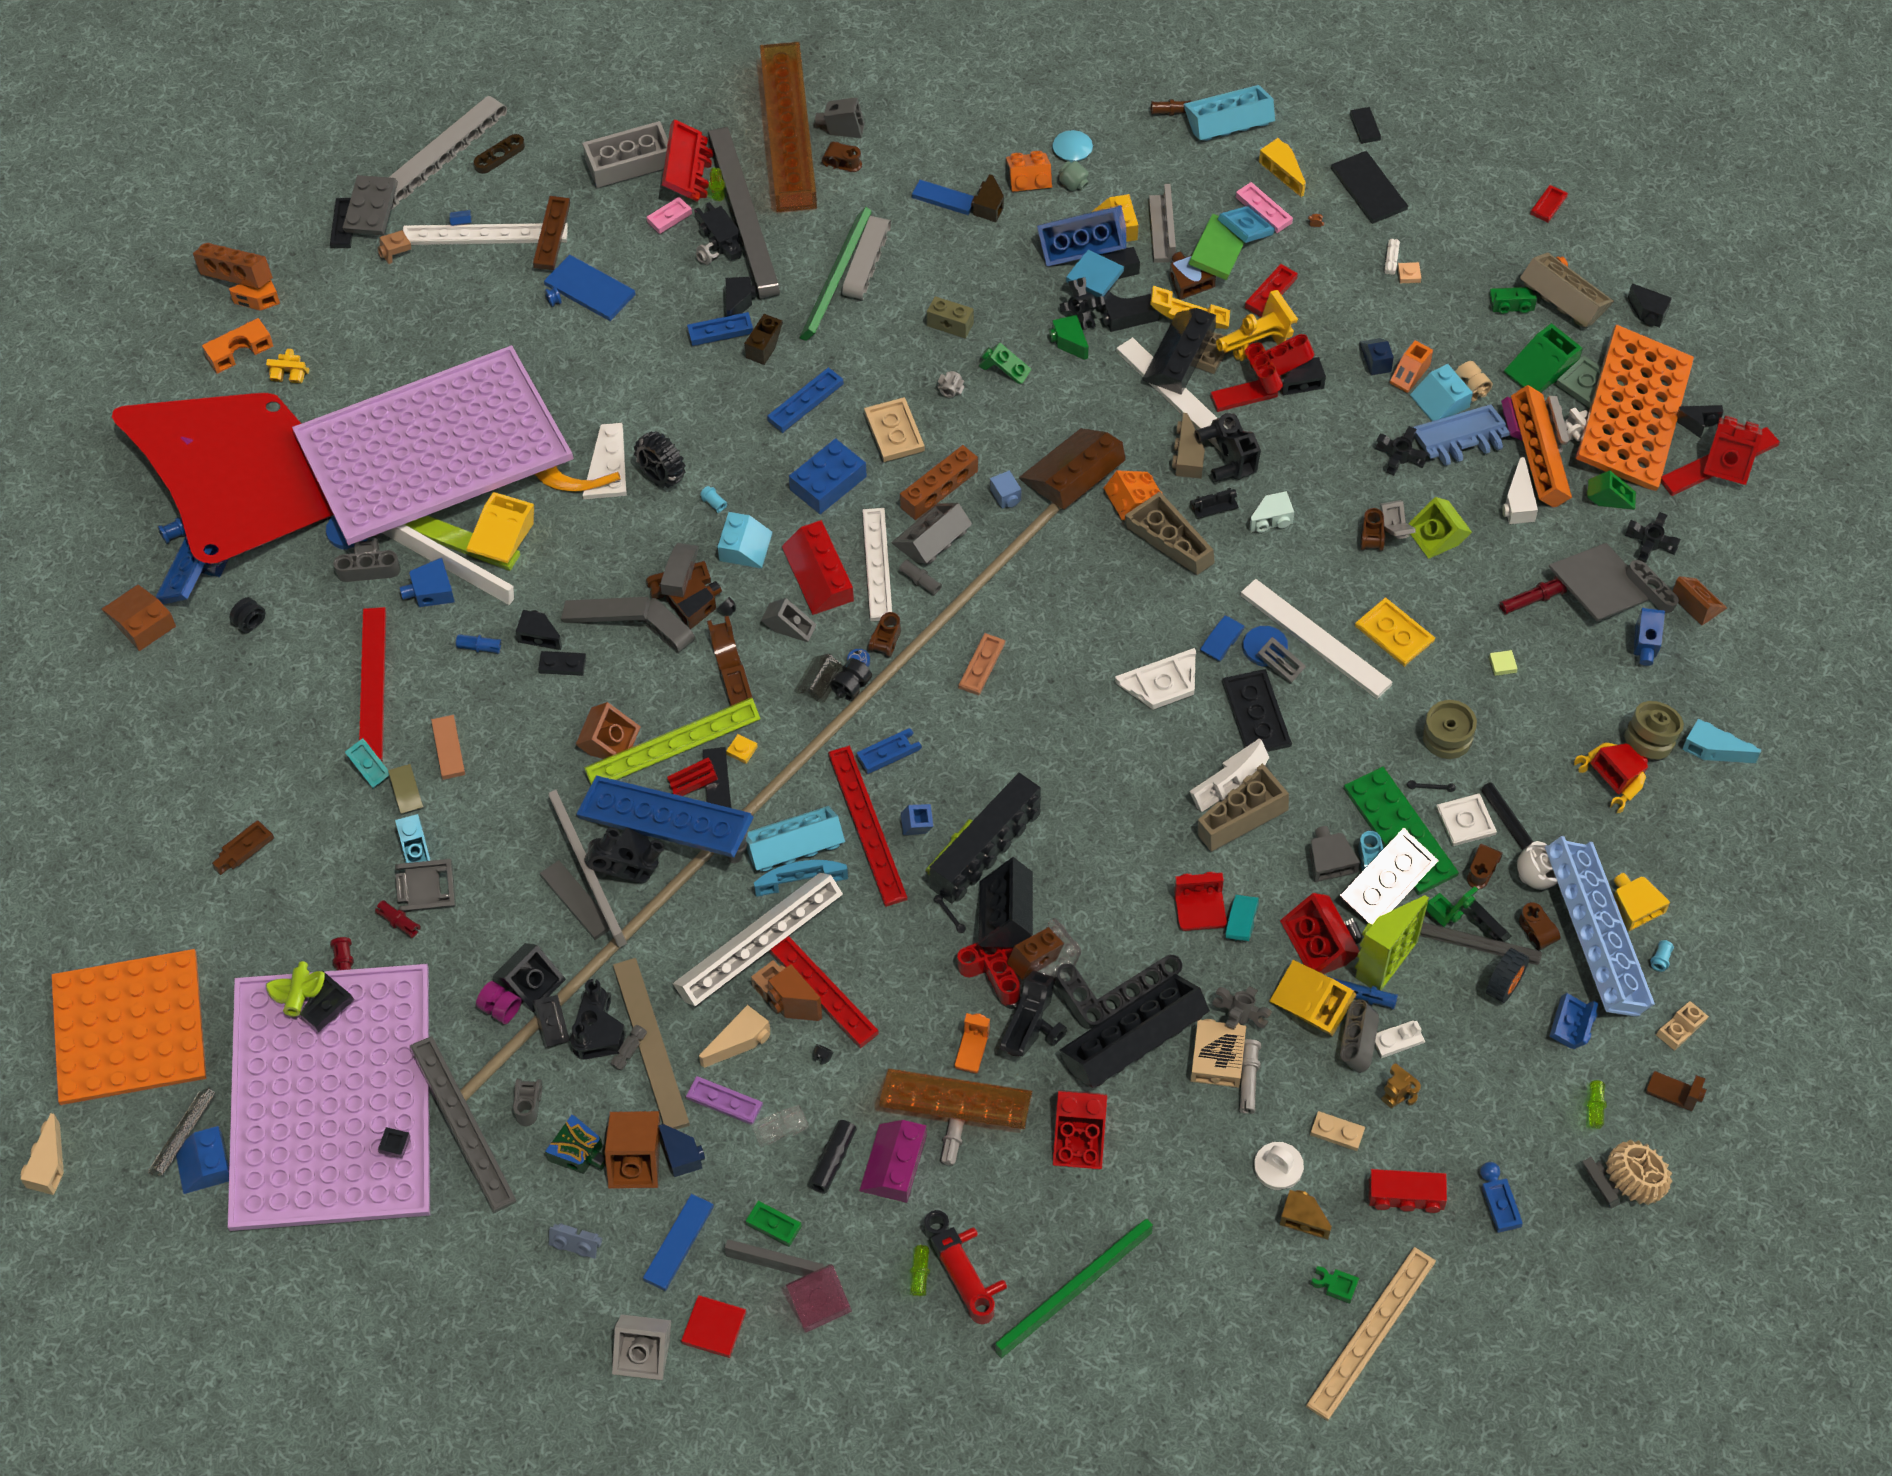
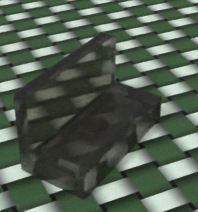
[794,653,843,703]

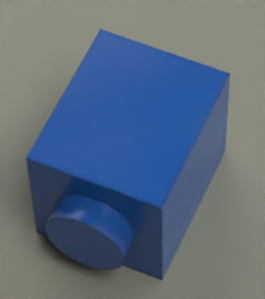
[901,804,934,835]

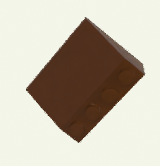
[1019,428,1126,510]

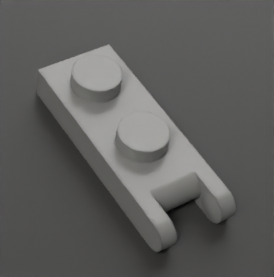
[1545,396,1569,454]

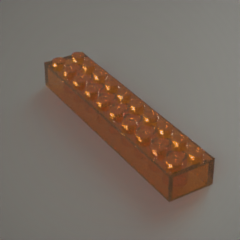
[760,42,817,212]

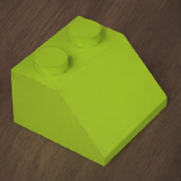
[1408,497,1472,559]

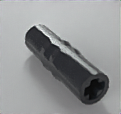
[808,1120,857,1194]

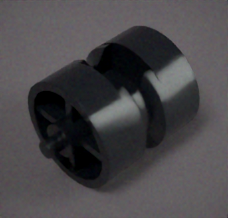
[830,658,872,701]

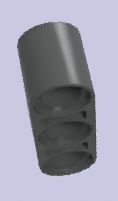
[640,598,695,653]
[1340,999,1379,1073]

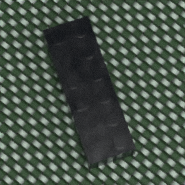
[930,772,1041,904]
[1059,974,1210,1088]

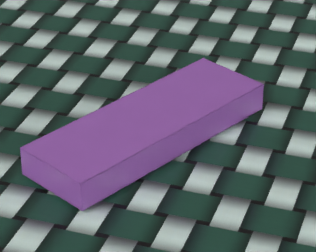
[686,1076,763,1125]

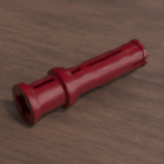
[1499,576,1567,615]
[330,937,354,971]

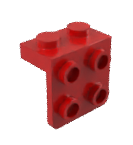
[1174,872,1227,931]

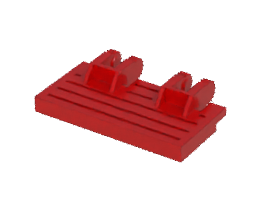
[662,119,713,202]

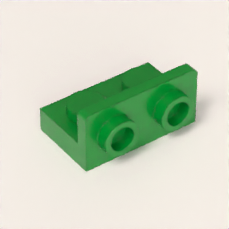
[1489,287,1537,314]

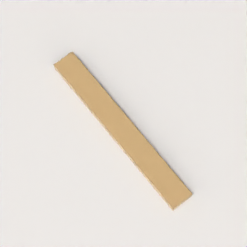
[1306,1247,1436,1421]

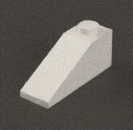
[1502,457,1538,524]

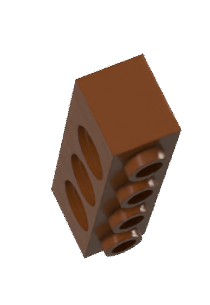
[193,243,273,289]
[900,445,978,521]

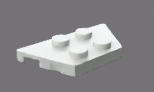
[1115,648,1196,709]

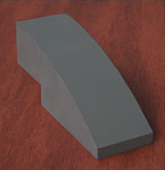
[660,543,699,597]

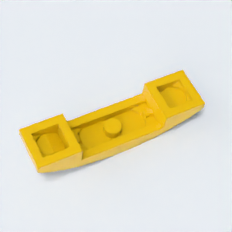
[1150,286,1230,329]

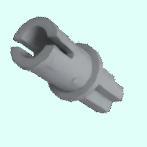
[941,1116,965,1166]

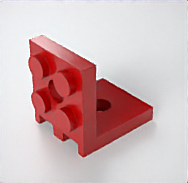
[1703,415,1762,485]

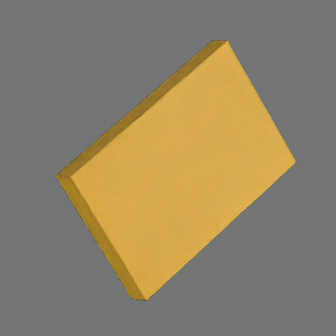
[1355,597,1435,667]

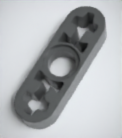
[1626,560,1679,613]

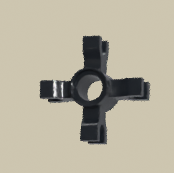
[1059,277,1105,330]
[1375,426,1428,476]
[1625,512,1681,563]

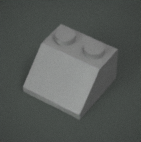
[612,1314,671,1380]

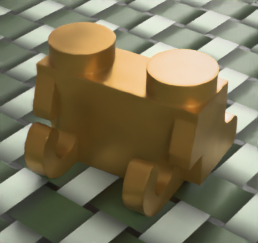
[1381,1063,1421,1108]

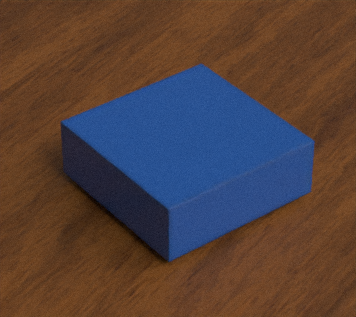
[450,210,471,226]

